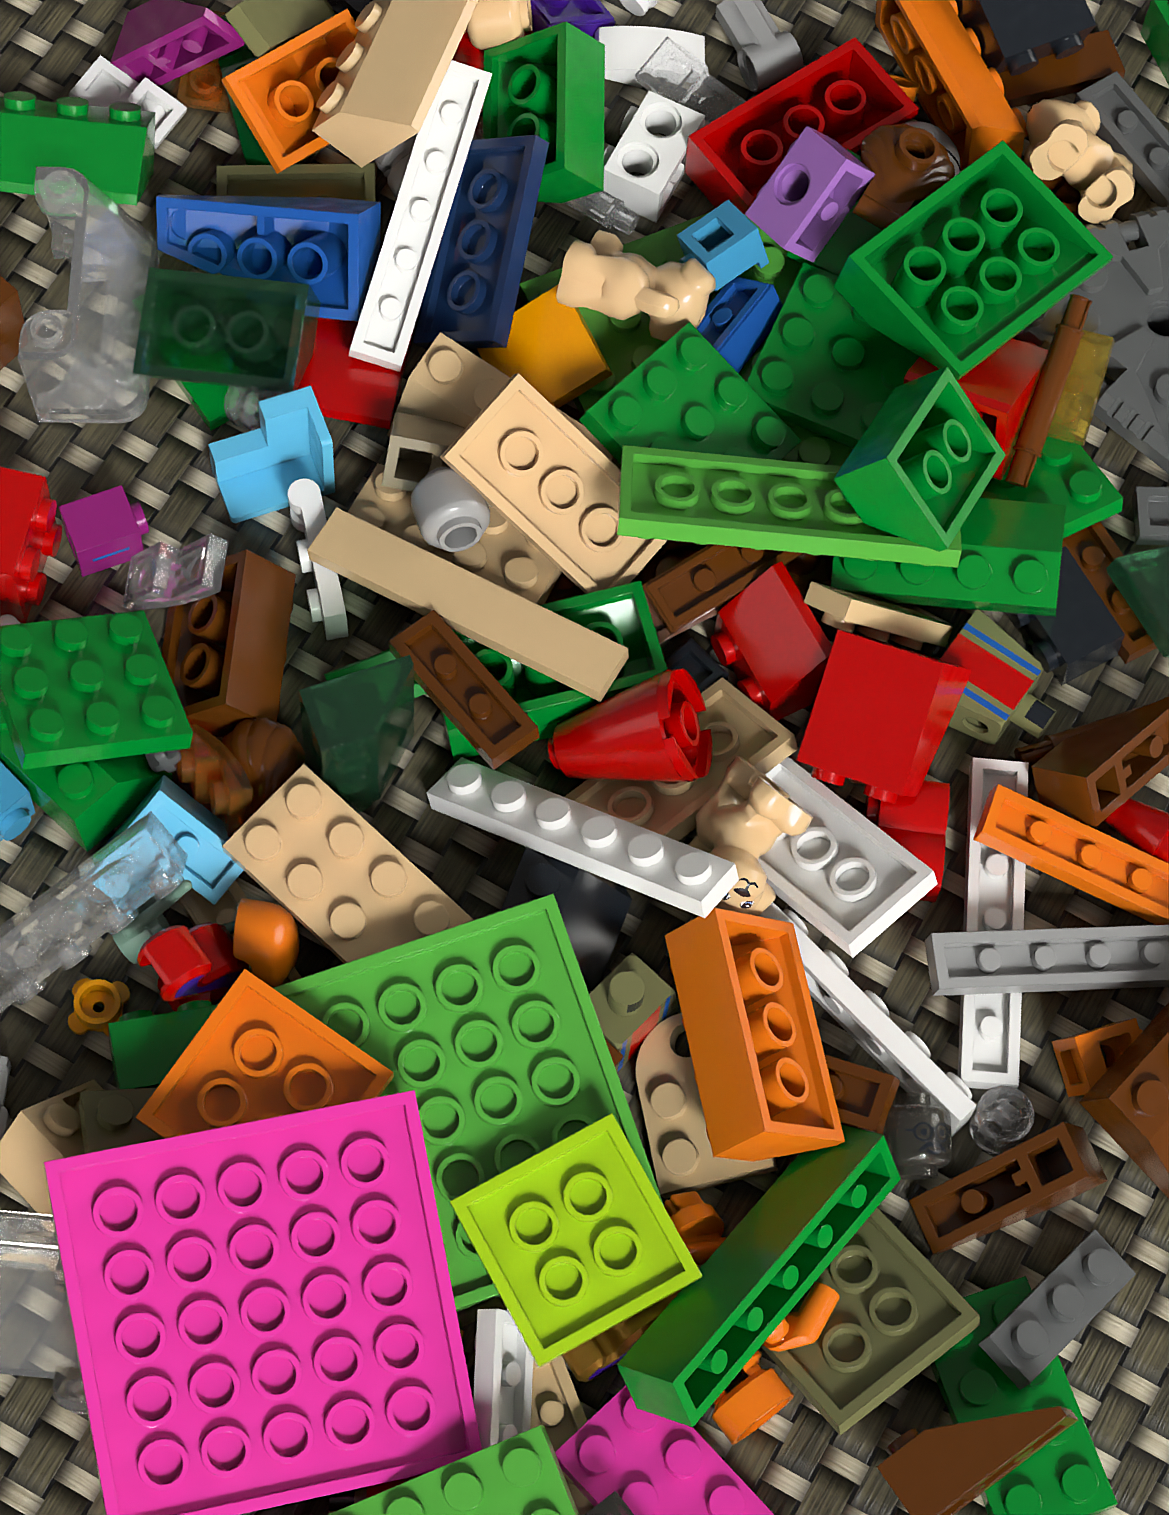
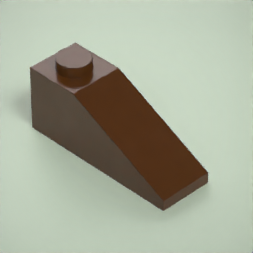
[1031,697,1169,827]
[909,1122,1108,1255]
[876,1406,1078,1515]

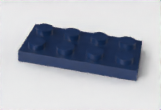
[413,135,549,350]

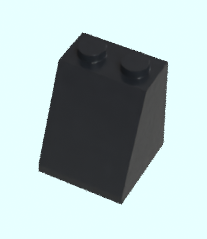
[955,0,1096,76]

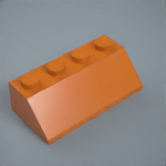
[875,0,1028,172]
[665,908,845,1162]

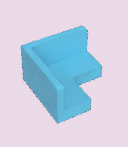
[208,386,335,523]
[86,775,244,912]

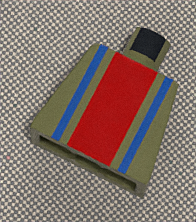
[940,609,1057,744]
[589,953,679,1072]

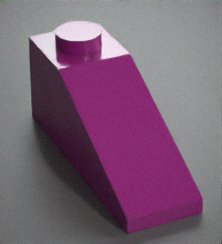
[110,0,245,86]

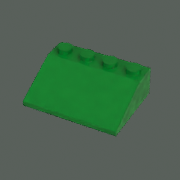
[834,141,1113,380]

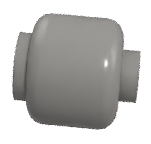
[411,467,490,552]

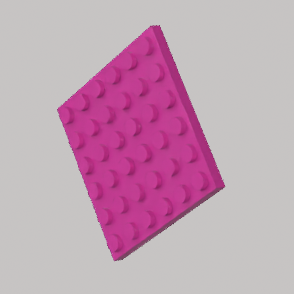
[43,1090,482,1515]

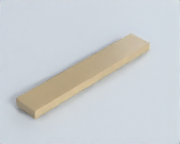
[307,507,629,702]

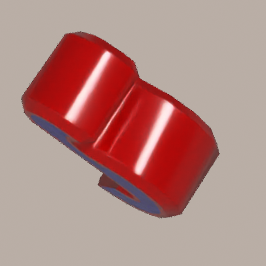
[137,922,249,1012]

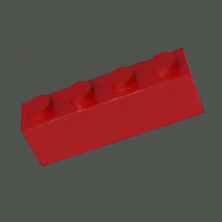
[684,37,919,214]

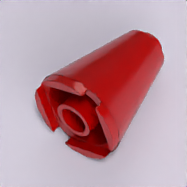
[548,668,712,782]

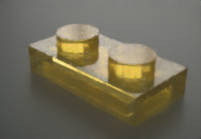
[1048,330,1115,446]

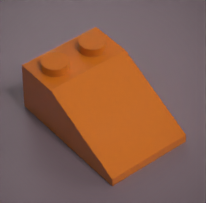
[221,8,359,174]

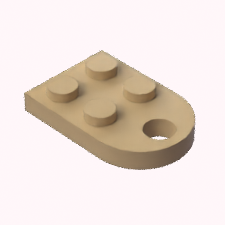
[636,1012,778,1199]

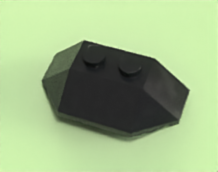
[501,847,632,994]

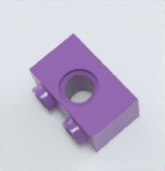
[745,126,876,263]

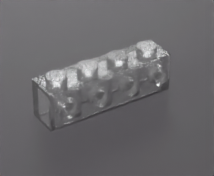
[0,811,188,1013]

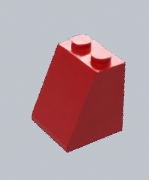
[903,338,1048,480]
[796,630,971,804]

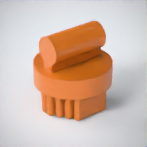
[664,1191,726,1266]

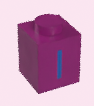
[59,485,149,577]

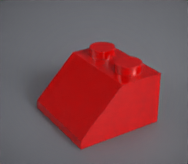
[711,561,832,720]

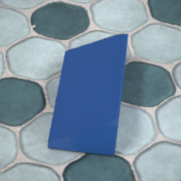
[696,277,783,373]

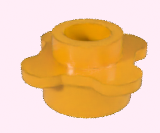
[68,978,130,1037]

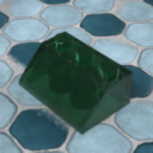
[132,267,321,393]
[299,655,414,813]

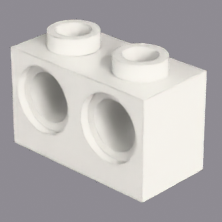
[600,91,705,222]

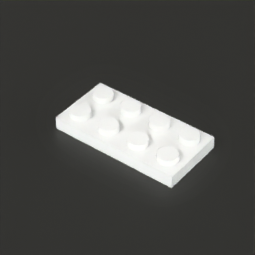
[758,757,937,958]

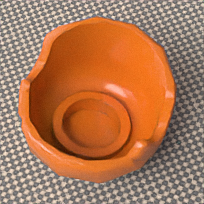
[233,898,300,988]

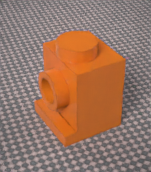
[1051,1018,1143,1097]

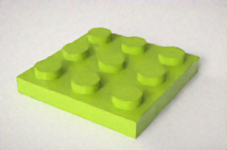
[450,1113,702,1368]

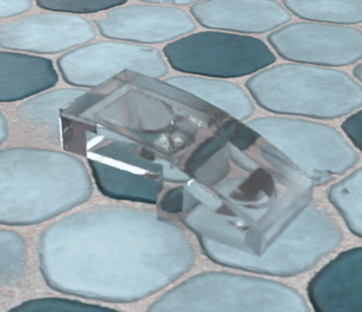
[635,36,746,126]
[122,534,228,610]

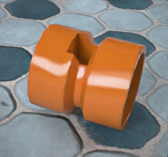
[712,1349,794,1444]

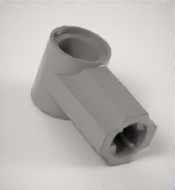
[715,0,804,92]

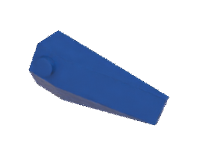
[156,195,381,321]

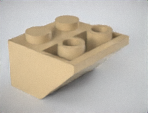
[0,1080,104,1233]

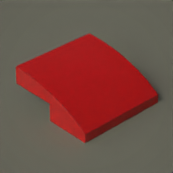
[286,316,414,429]

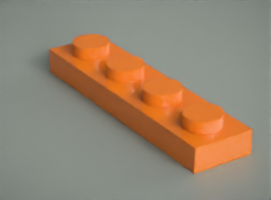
[973,784,1169,925]

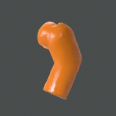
[762,1282,840,1352]

